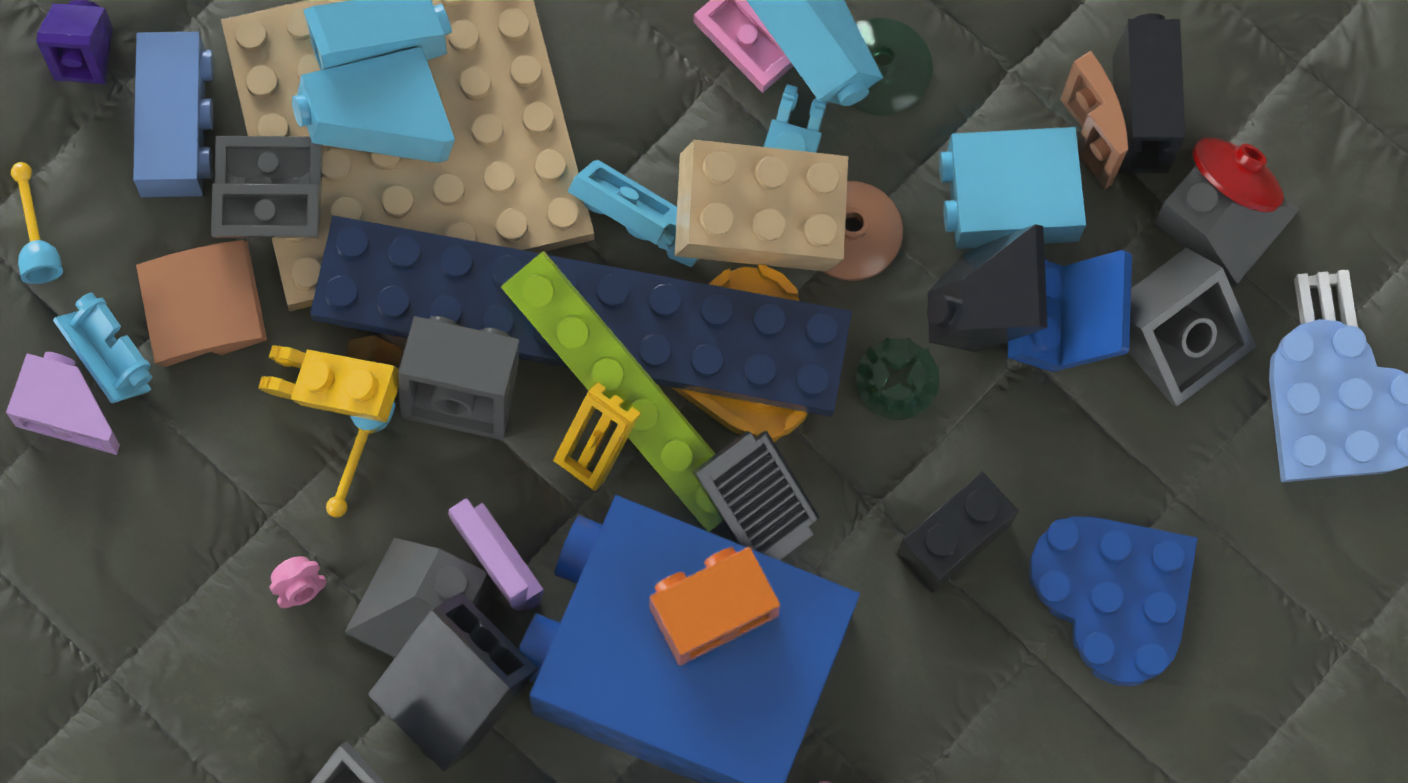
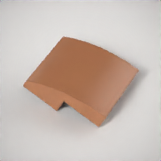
[1060,51,1128,190]
[136,240,267,367]

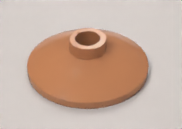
[821,181,903,281]

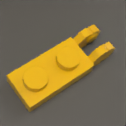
[258,345,399,423]

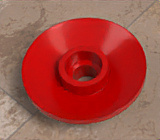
[1192,138,1284,212]

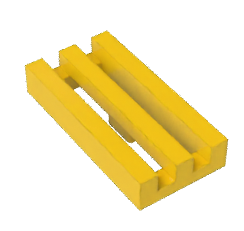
[553,382,641,491]

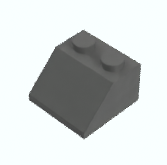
[1128,248,1256,407]
[398,316,519,441]

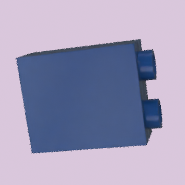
[519,495,860,783]

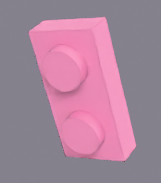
[693,0,794,93]

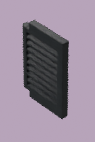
[692,431,820,561]

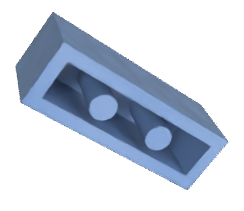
[133,32,214,197]

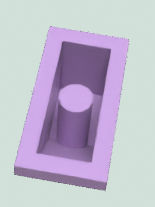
[6,352,120,455]

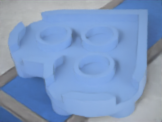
[1269,319,1408,482]

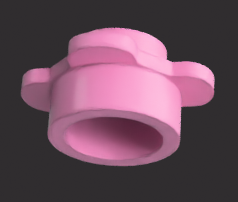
[270,556,327,608]

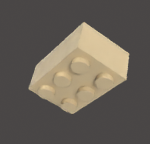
[674,140,848,272]

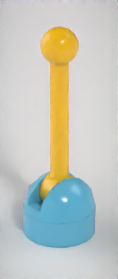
[11,162,63,284]
[326,402,396,518]

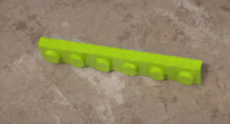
[501,250,722,532]

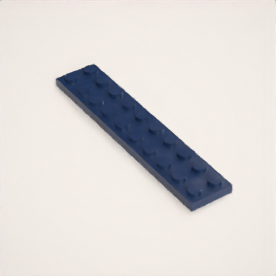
[310,215,852,417]

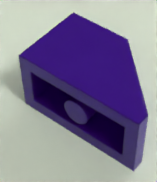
[36,0,113,84]

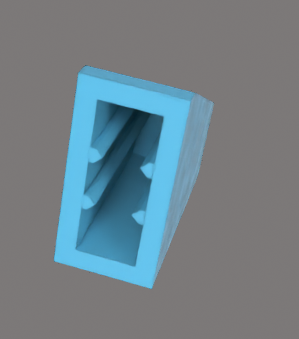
[303,0,452,70]
[747,0,883,106]
[292,46,455,163]

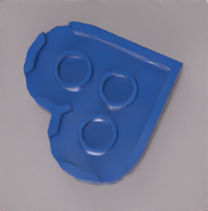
[1029,516,1198,686]

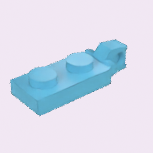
[568,160,699,267]

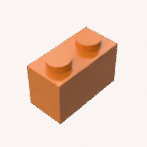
[649,546,781,666]

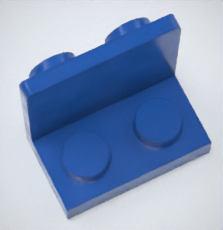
[1008,250,1132,372]

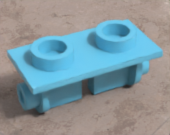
[53,293,152,403]

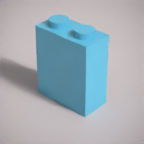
[939,127,1086,249]

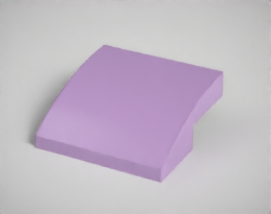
[448,498,544,611]

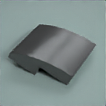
[211,136,323,238]

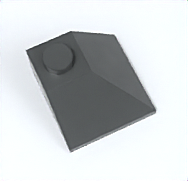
[1154,166,1299,287]
[345,538,490,658]

